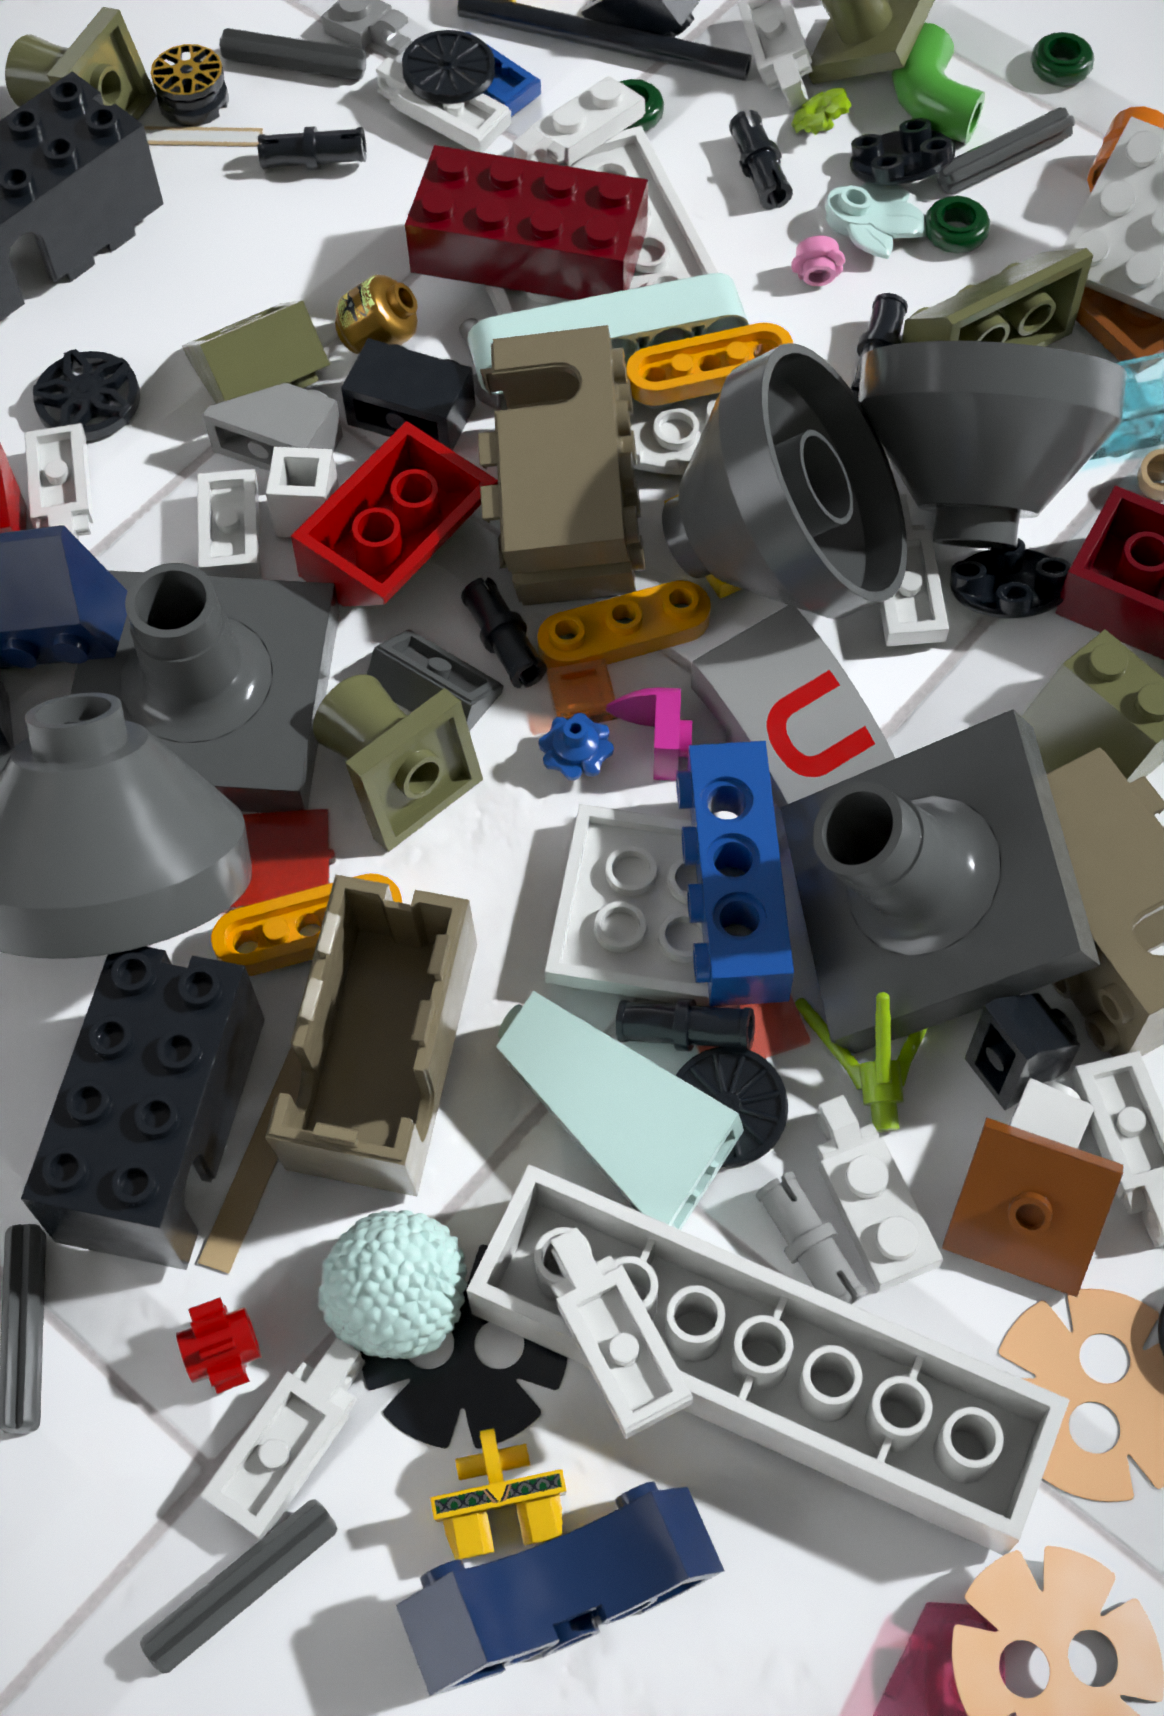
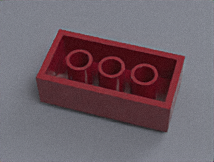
[405,145,648,300]
[1055,485,1164,660]

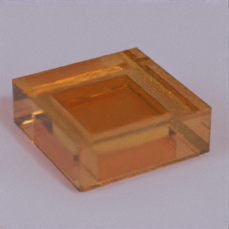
[546,658,618,723]

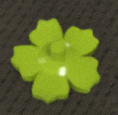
[791,88,852,135]

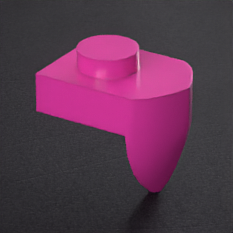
[606,687,692,781]

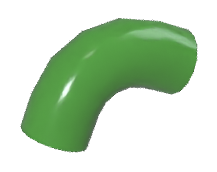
[892,23,985,144]

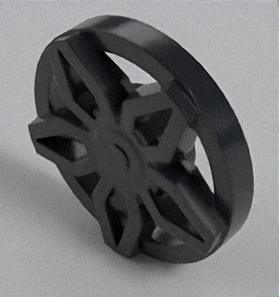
[32,349,140,441]

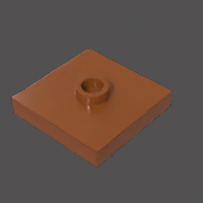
[941,1117,1124,1297]

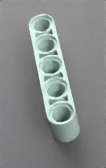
[467,273,749,395]

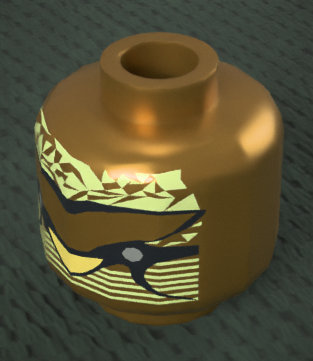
[335,274,418,354]

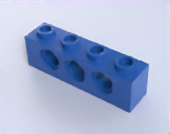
[676,741,794,1007]

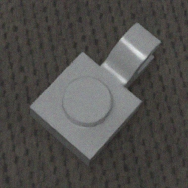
[321,0,411,55]

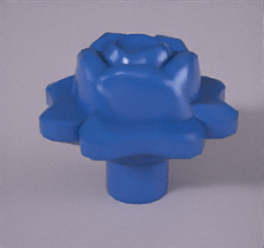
[538,712,614,781]

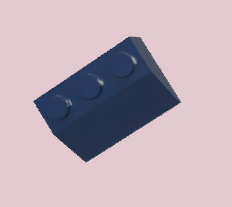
[0,525,128,669]

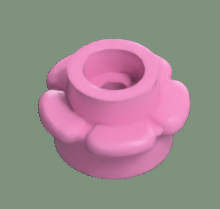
[791,236,845,286]

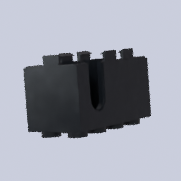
[0,71,164,321]
[21,946,265,1270]

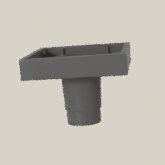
[70,563,340,816]
[780,709,1101,1054]

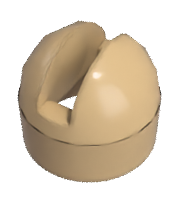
[1137,449,1164,501]

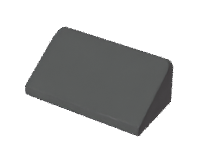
[367,629,504,731]

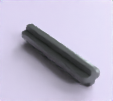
[219,28,367,80]
[937,107,1075,194]
[0,1224,46,1434]
[140,1499,338,1674]

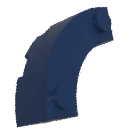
[396,1481,725,1696]

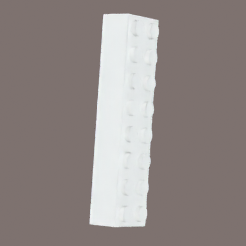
[467,1164,1070,1555]

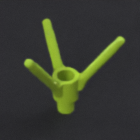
[794,992,928,1132]

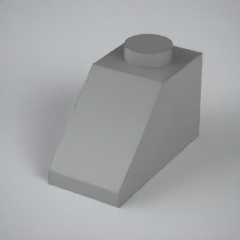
[203,383,343,471]

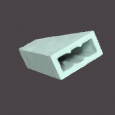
[496,991,744,1230]

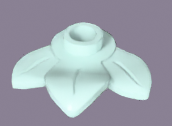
[825,181,927,259]

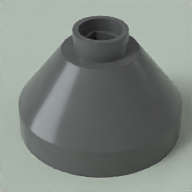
[858,341,1127,549]
[662,343,907,619]
[0,693,252,959]

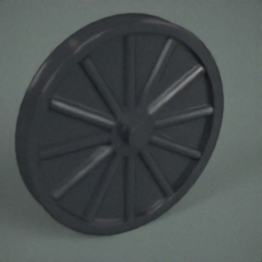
[402,30,495,104]
[675,1047,788,1167]

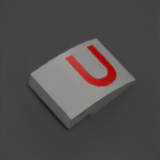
[691,605,896,810]

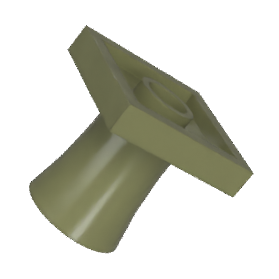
[808,0,935,85]
[5,7,156,120]
[313,674,483,852]

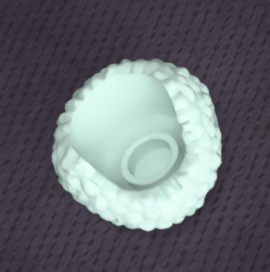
[318,1210,467,1359]

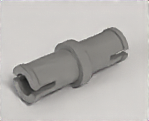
[755,1171,868,1305]

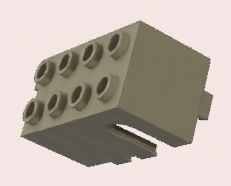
[478,325,645,606]
[1047,747,1164,1057]
[265,874,477,1197]

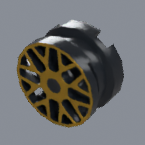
[150,44,229,127]

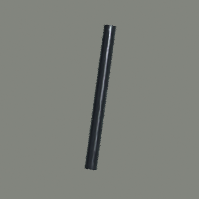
[457,0,752,81]

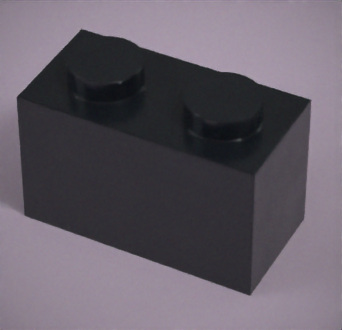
[341,338,476,451]

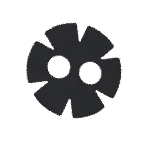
[360,1244,568,1449]

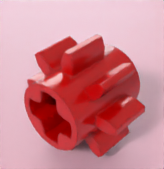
[176,1297,262,1394]

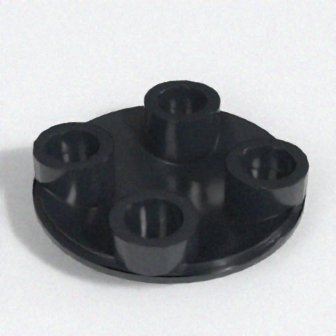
[850,118,956,185]
[950,538,1071,618]

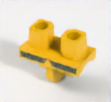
[430,1428,567,1560]

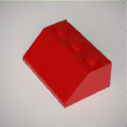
[291,421,498,607]

